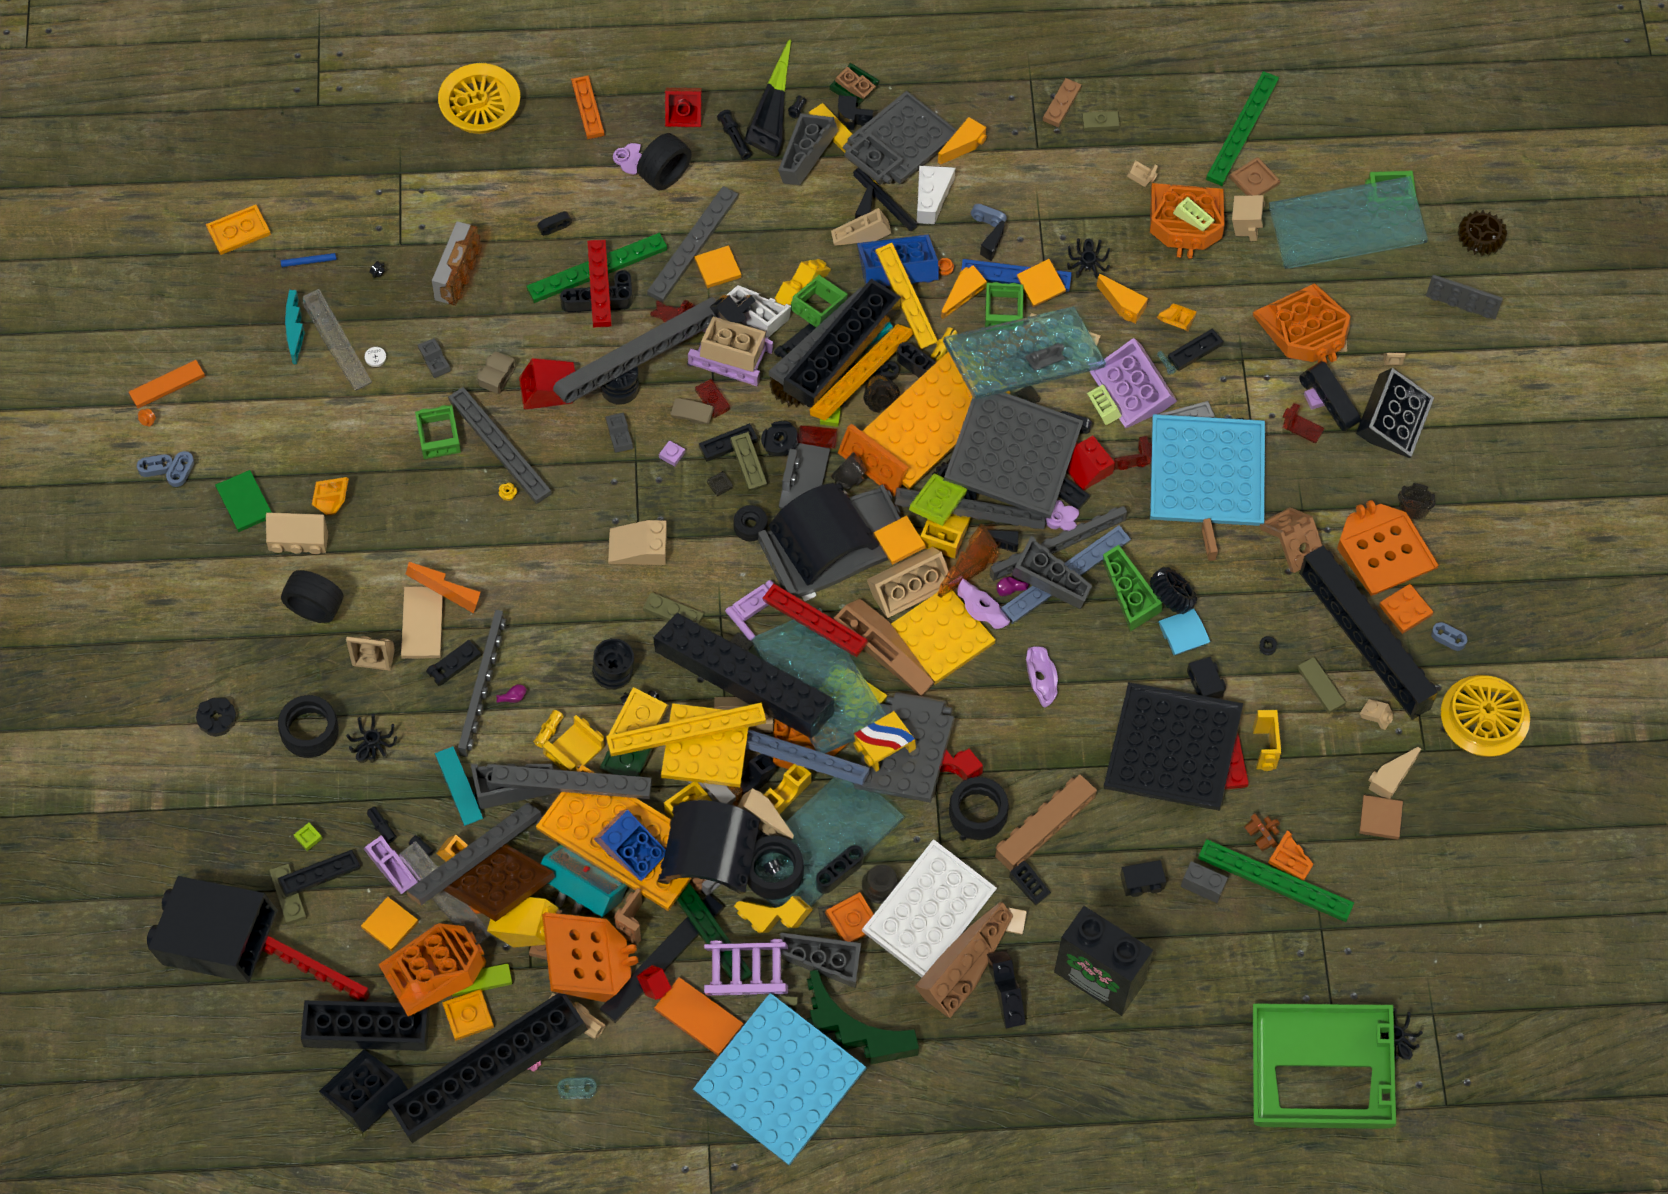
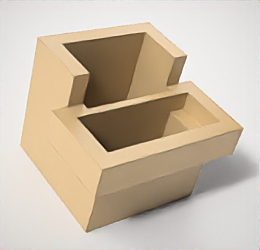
[1232,195,1265,241]

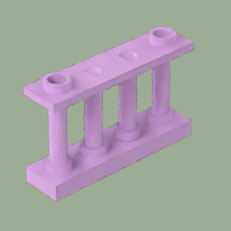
[688,328,773,386]
[704,939,788,996]

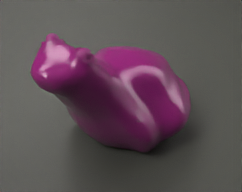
[996,577,1028,596]
[496,684,527,703]

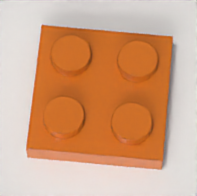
[1379,584,1434,634]
[825,892,874,942]

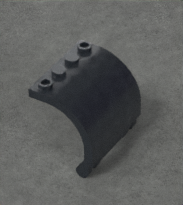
[769,483,880,586]
[658,800,760,894]

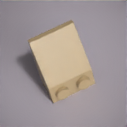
[608,520,667,565]
[346,636,395,671]

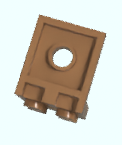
[1260,507,1322,573]

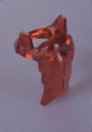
[650,300,696,322]

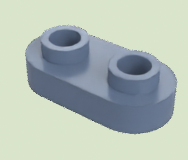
[971,204,1007,227]
[166,451,194,487]

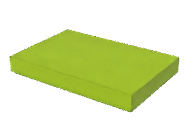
[909,474,967,526]

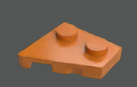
[1268,831,1313,881]

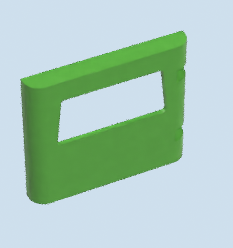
[1253,1004,1396,1129]

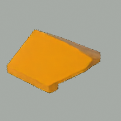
[1157,303,1197,331]
[312,477,349,515]

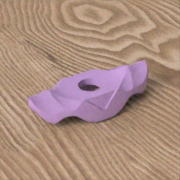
[958,579,1010,629]
[1026,646,1058,708]

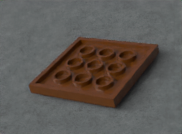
[443,844,555,922]

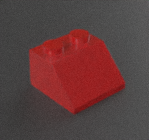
[665,88,701,127]
[1067,435,1115,490]

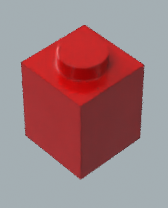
[636,965,672,1000]

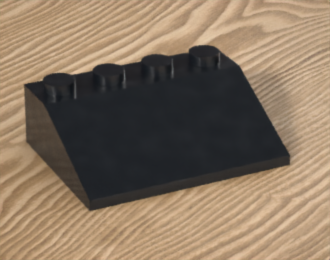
[1356,368,1434,458]

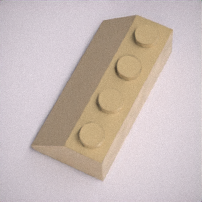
[866,547,954,618]

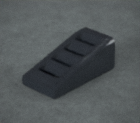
[855,185,873,219]
[980,221,1005,261]
[979,530,1018,552]
[1009,860,1051,906]

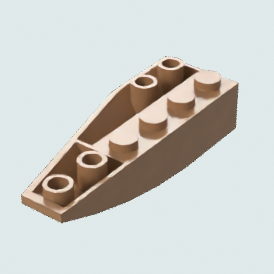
[833,599,934,696]
[914,902,1013,1018]

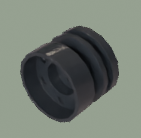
[600,367,639,405]
[592,638,634,690]

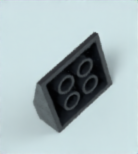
[319,1049,408,1133]

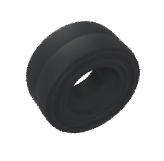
[733,505,768,542]

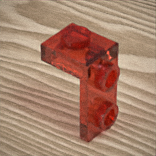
[1282,403,1324,443]
[1114,436,1152,470]

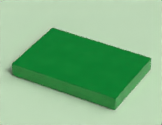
[215,470,272,532]

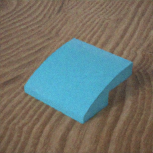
[1158,609,1210,656]

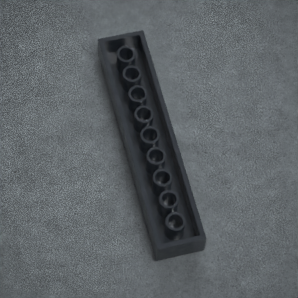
[1299,545,1438,720]
[653,613,834,739]
[387,993,587,1143]

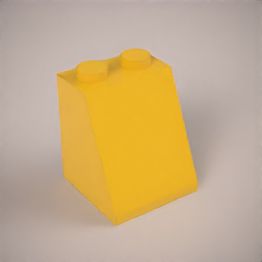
[487,897,558,948]

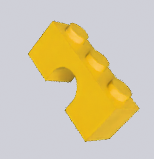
[764,764,811,815]

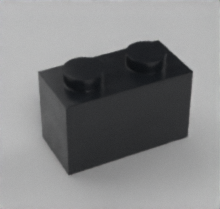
[1187,657,1226,699]
[1120,860,1166,897]

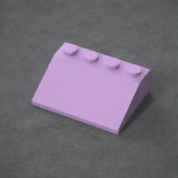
[1089,338,1177,428]

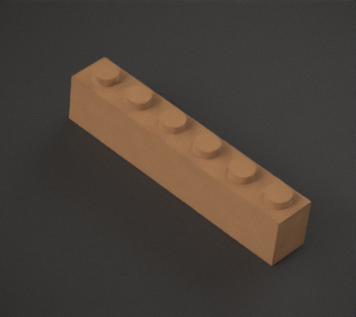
[995,775,1097,872]

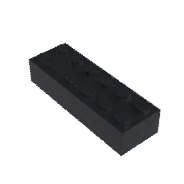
[301,1000,430,1051]

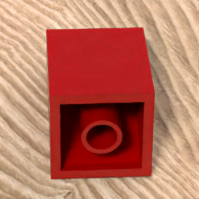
[519,358,576,409]

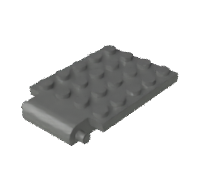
[843,91,957,184]
[854,692,954,803]

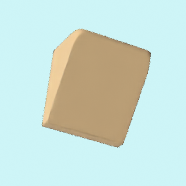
[1383,353,1406,365]
[1005,908,1027,935]

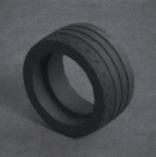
[637,133,692,191]
[281,570,344,623]
[278,695,339,758]
[949,777,1009,840]
[747,835,804,900]

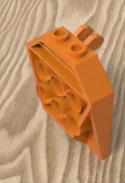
[1150,183,1224,259]
[1253,283,1351,364]
[1337,500,1439,596]
[542,912,638,1002]
[378,923,486,1016]

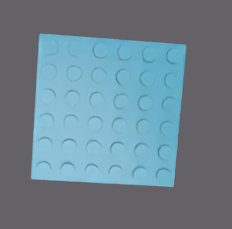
[1150,414,1265,526]
[693,993,866,1166]

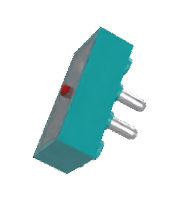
[541,845,628,917]

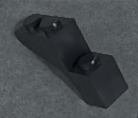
[987,950,1026,1029]

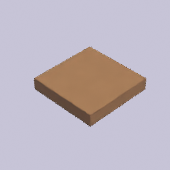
[1229,157,1280,196]
[1359,795,1403,840]

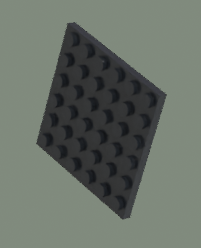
[1104,682,1243,811]

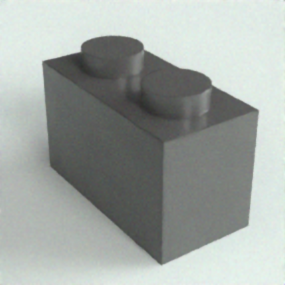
[1181,861,1228,903]

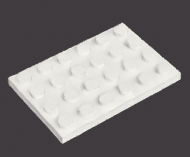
[862,839,997,978]

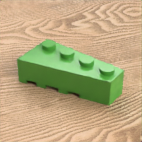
[1103,545,1162,632]

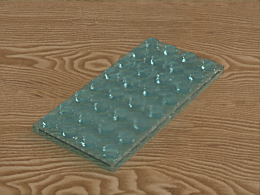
[1269,176,1428,269]
[943,306,1106,399]
[751,608,886,754]
[754,777,904,908]

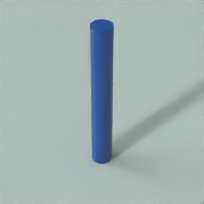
[281,253,336,267]

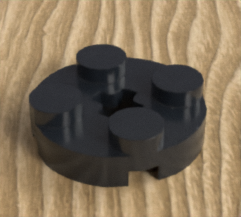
[761,421,799,456]
[196,698,237,737]

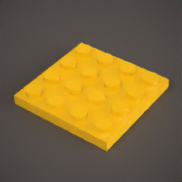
[891,585,996,685]
[661,703,749,787]

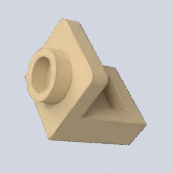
[1127,160,1158,187]
[1359,699,1394,730]

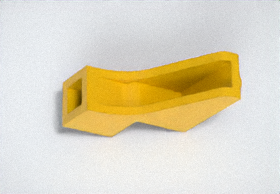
[774,259,831,306]
[734,896,813,933]

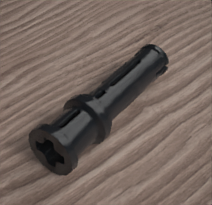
[717,110,752,160]

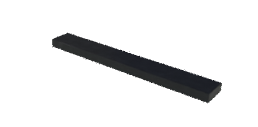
[600,894,724,1023]

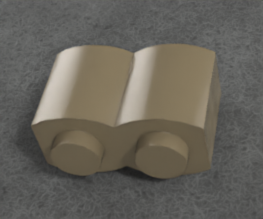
[477,351,516,394]

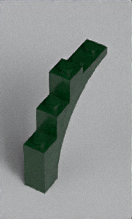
[806,970,919,1065]

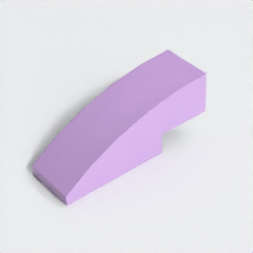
[364,836,418,894]

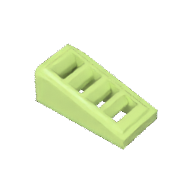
[1173,197,1215,231]
[1087,384,1121,425]

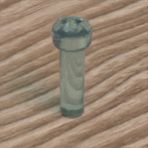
[1157,351,1176,375]

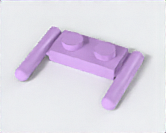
[725,580,773,641]

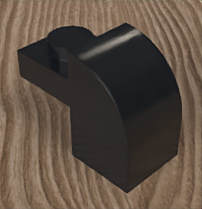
[838,95,873,130]
[710,295,756,323]
[734,754,776,796]

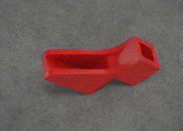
[940,748,983,780]

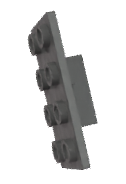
[1426,275,1503,319]
[779,443,830,509]

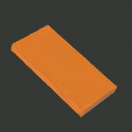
[838,424,909,496]
[654,977,744,1057]

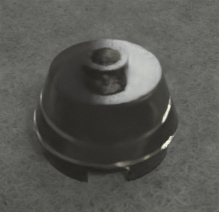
[863,375,900,413]
[830,452,868,489]
[1398,483,1435,520]
[862,865,901,904]

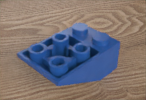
[594,810,666,881]

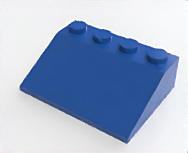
[857,234,939,287]

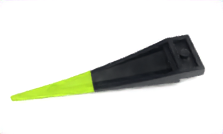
[744,40,791,157]

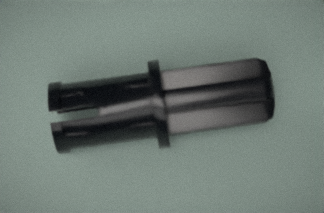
[367,806,397,844]

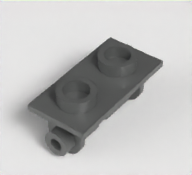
[1025,343,1065,371]

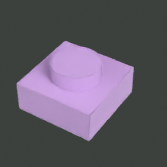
[1304,388,1325,410]
[659,441,685,466]

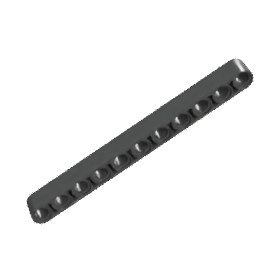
[553,297,717,403]

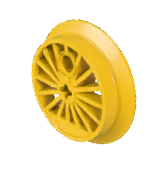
[438,63,520,134]
[1441,675,1530,757]

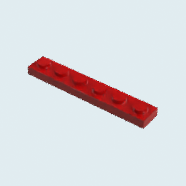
[587,239,612,328]
[762,583,868,657]
[262,936,370,1002]

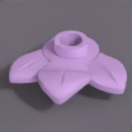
[613,143,642,175]
[1046,500,1079,531]

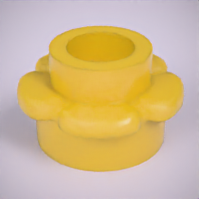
[498,483,517,501]

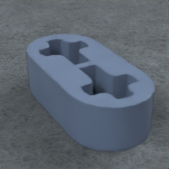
[137,455,173,477]
[1431,622,1467,651]

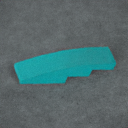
[285,289,305,364]
[435,746,483,826]

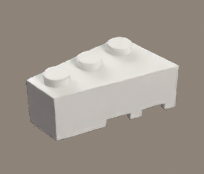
[917,166,955,224]
[727,285,791,338]

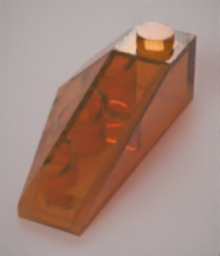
[938,524,998,598]

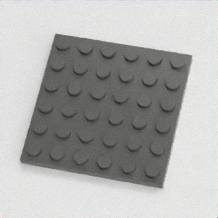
[943,383,1083,519]

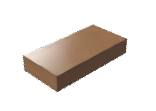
[1201,518,1218,561]

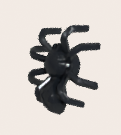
[1067,238,1110,279]
[346,713,398,763]
[1380,1008,1423,1061]

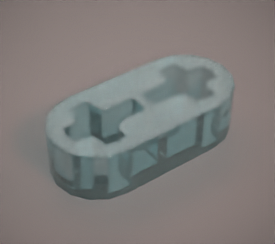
[557,1078,597,1099]

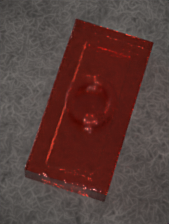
[695,379,730,418]
[798,425,837,449]

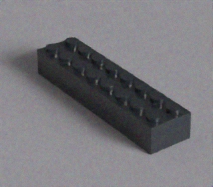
[783,279,901,408]

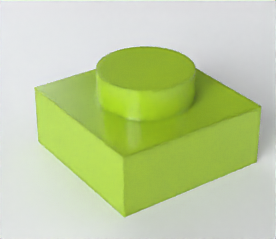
[820,407,841,427]
[294,823,322,851]

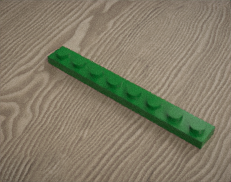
[1206,71,1279,186]
[527,232,667,303]
[1198,839,1354,922]

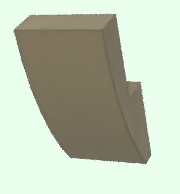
[670,398,714,425]

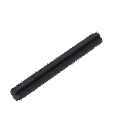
[853,168,917,231]

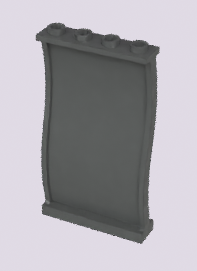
[758,484,914,598]

